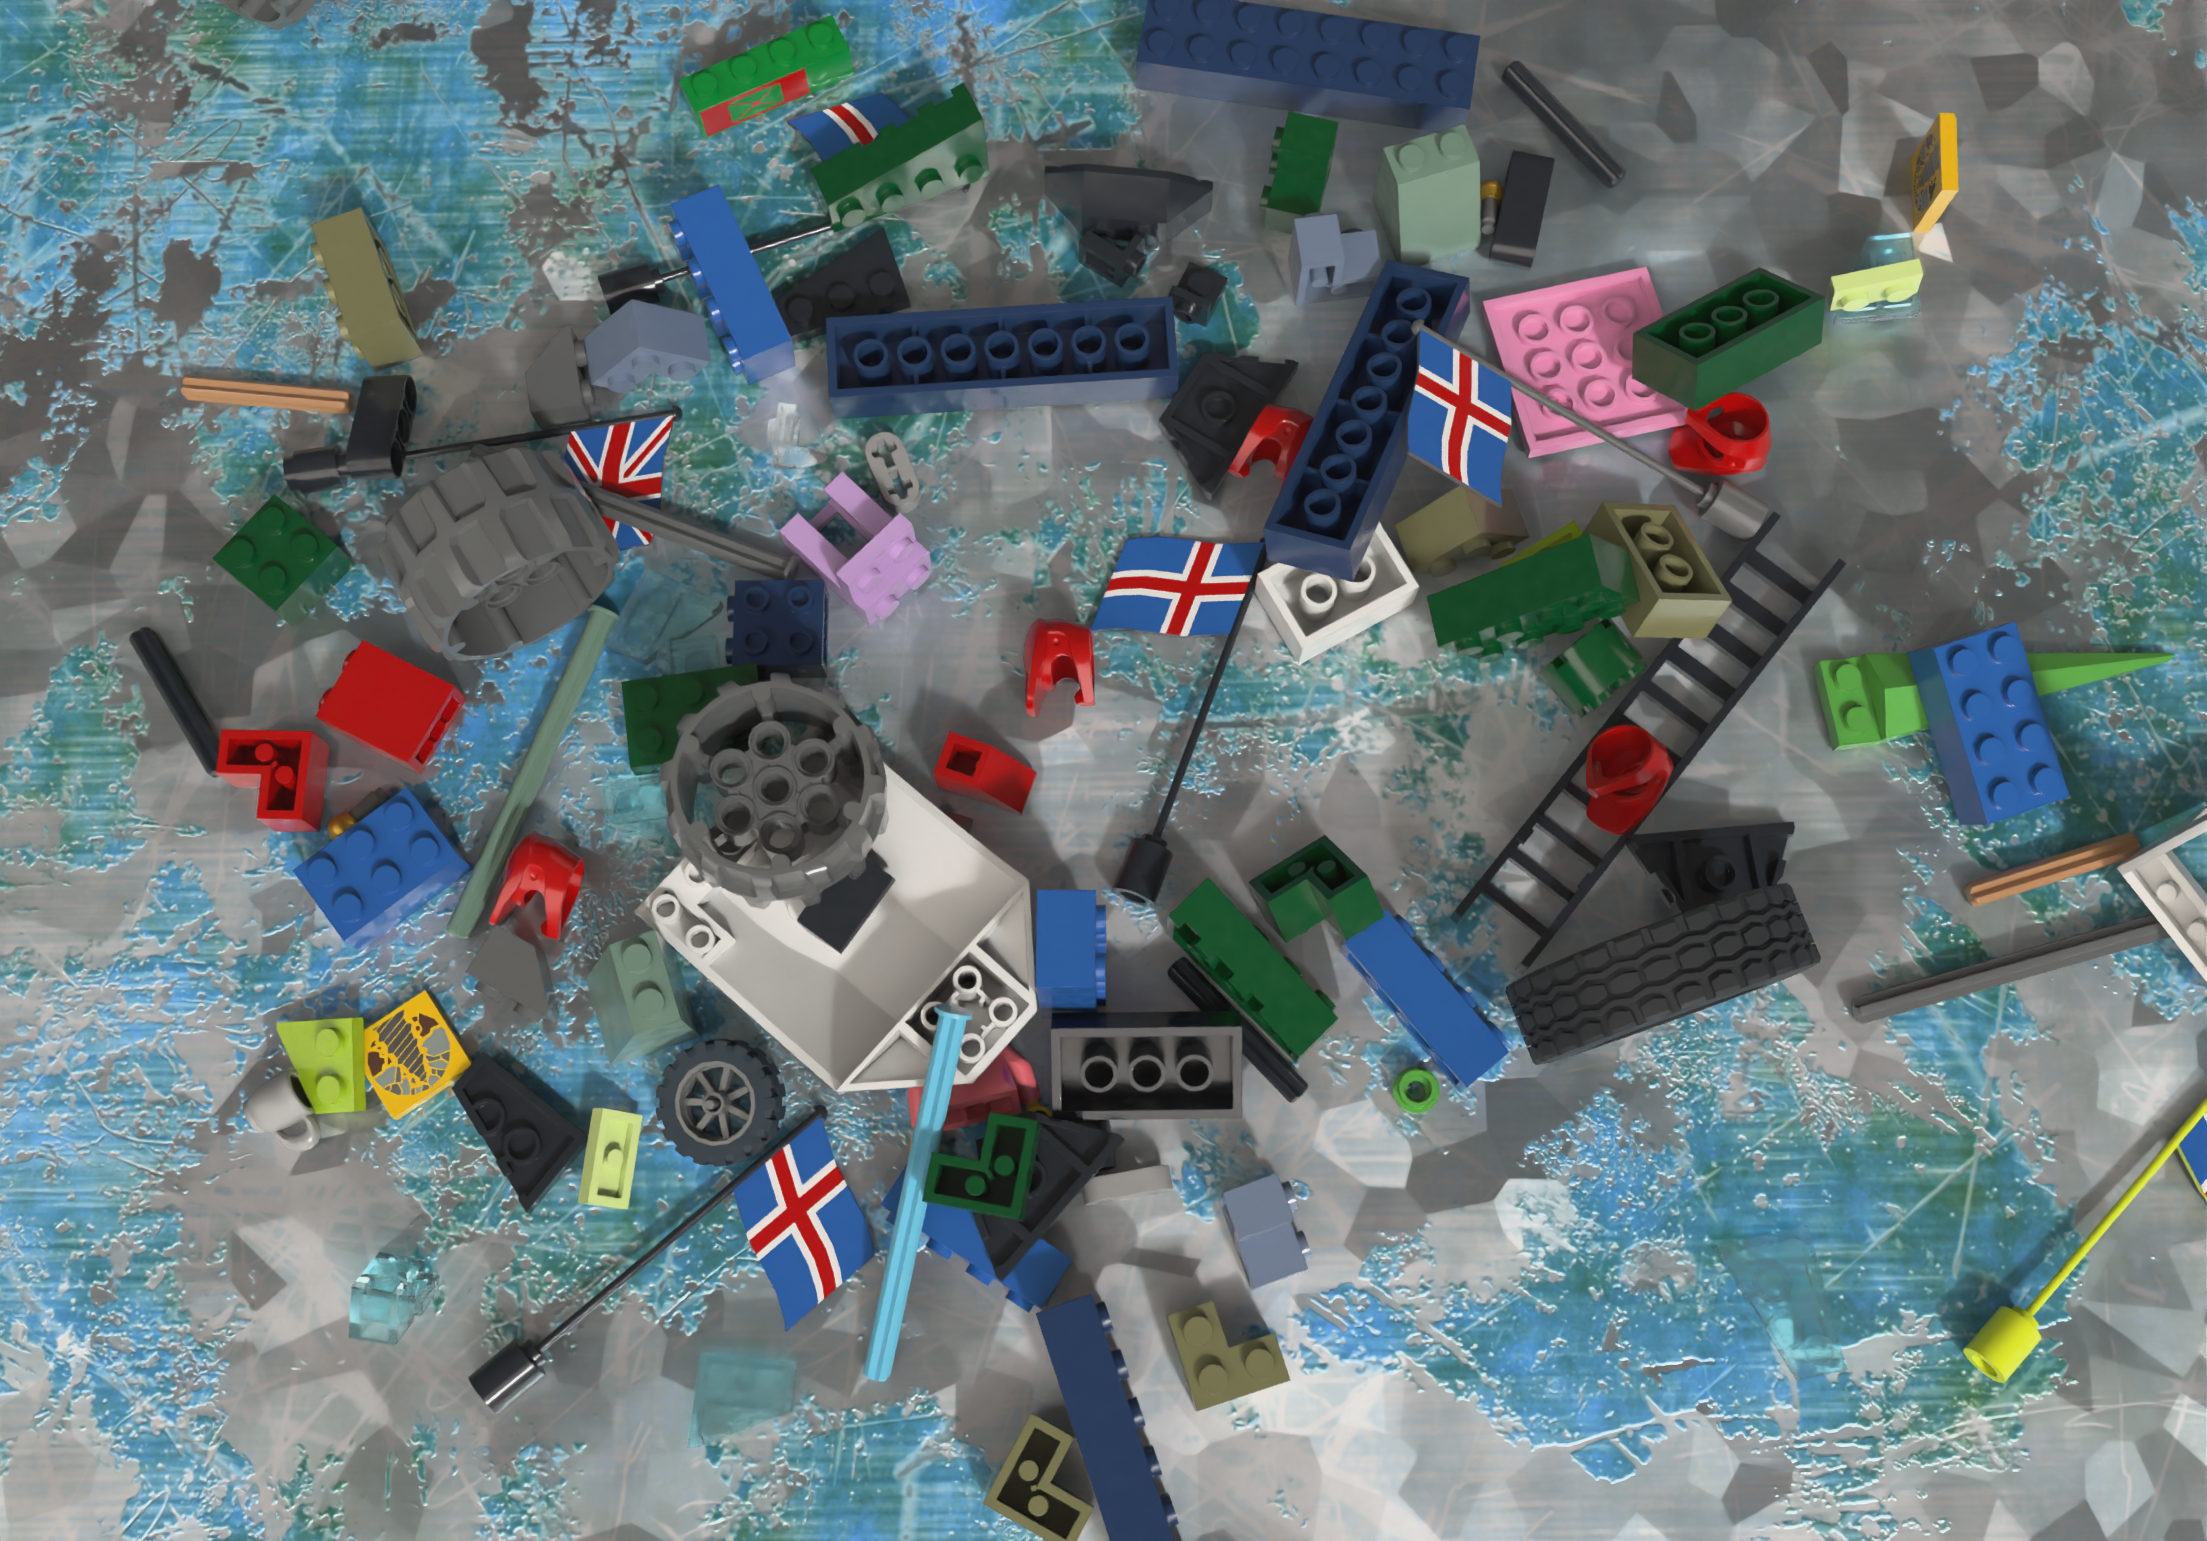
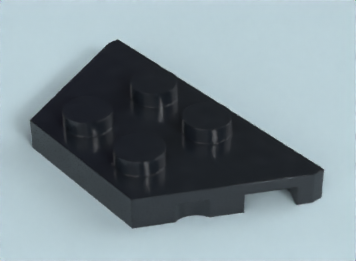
[1159,352,1299,500]
[1625,822,1795,915]
[972,1109,1125,1282]

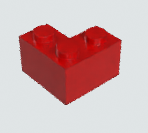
[216,729,330,833]

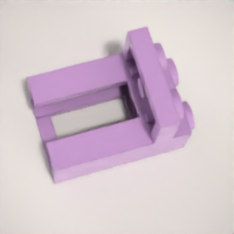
[779,472,932,626]

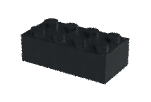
[1051,1011,1242,1120]

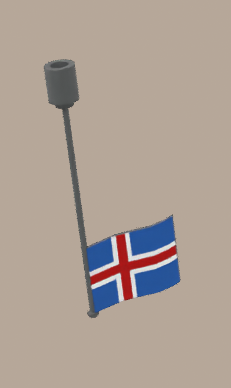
[1405,319,1769,543]

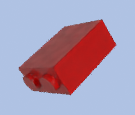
[315,640,466,775]

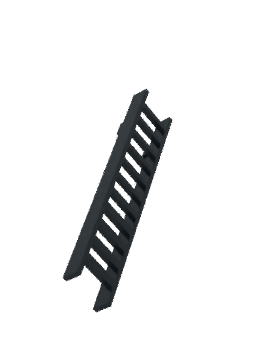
[1450,511,1847,975]

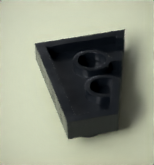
[775,227,911,344]
[452,1051,588,1214]

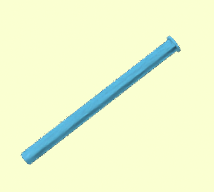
[863,1004,974,1381]

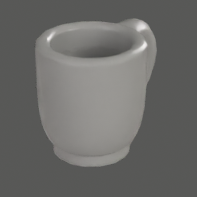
[243,1069,321,1151]

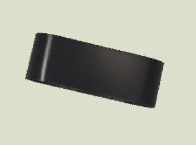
[1488,150,1555,270]
[346,375,417,480]

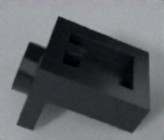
[1079,230,1147,288]
[1168,262,1228,327]

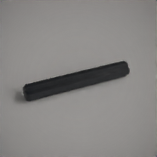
[1502,60,1627,189]
[129,627,220,778]
[1167,957,1308,1103]

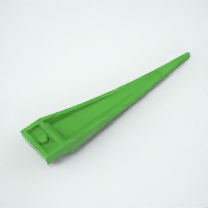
[1812,653,2175,751]

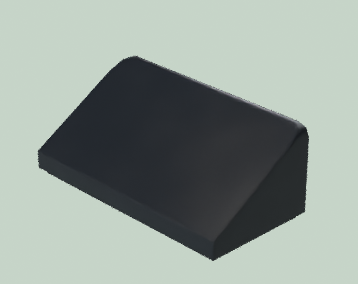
[797,857,896,954]

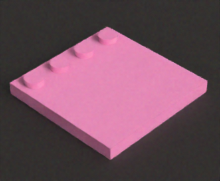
[1480,266,1688,458]

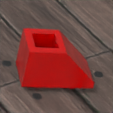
[934,731,1037,816]

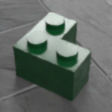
[1259,111,1339,234]
[1248,835,1385,943]
[922,1112,1042,1222]

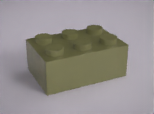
[310,207,424,373]
[1580,502,1733,638]

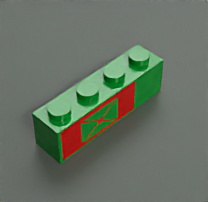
[679,15,854,139]

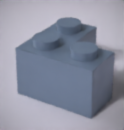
[1288,212,1382,305]
[584,299,711,393]
[1219,1173,1312,1291]

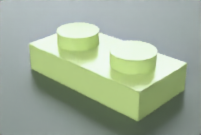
[1826,258,1923,311]
[577,1108,643,1209]

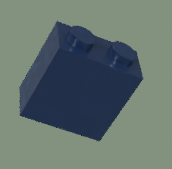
[725,580,829,679]

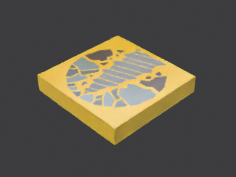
[1912,113,1958,233]
[364,990,473,1120]

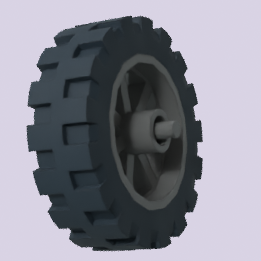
[656,1039,786,1167]

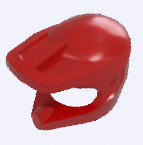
[1668,392,1772,476]
[1228,404,1314,493]
[1023,618,1095,717]
[1586,725,1673,835]
[489,831,585,940]

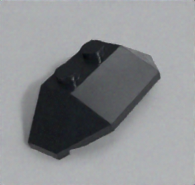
[1044,163,1214,246]

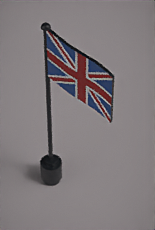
[283,405,683,551]

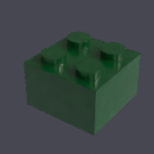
[212,494,355,628]

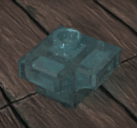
[349,1252,440,1346]

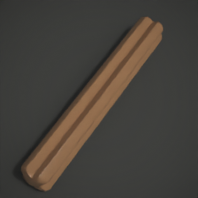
[181,374,353,414]
[1964,832,2141,907]

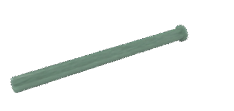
[446,604,622,939]

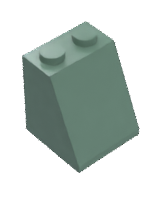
[1372,124,1481,267]
[586,930,701,1066]

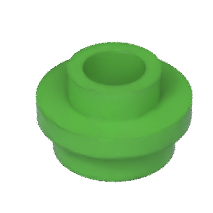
[1392,1067,1440,1114]

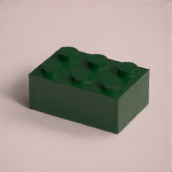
[621,663,773,782]

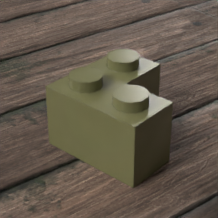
[1394,485,1530,578]
[1166,1300,1291,1411]
[983,1413,1094,1541]

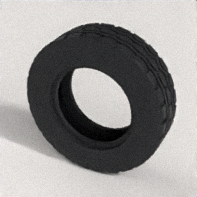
[1505,883,1821,1065]

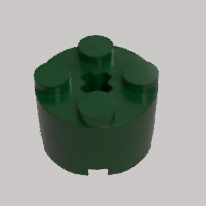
[1538,618,1647,718]

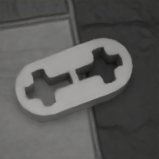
[865,432,921,514]
[1082,1165,1173,1205]

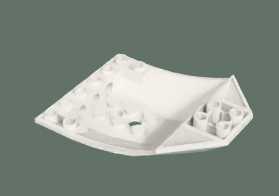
[634,726,1037,1092]

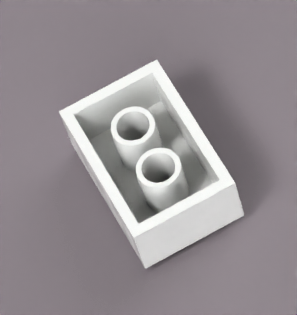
[1255,522,1419,665]

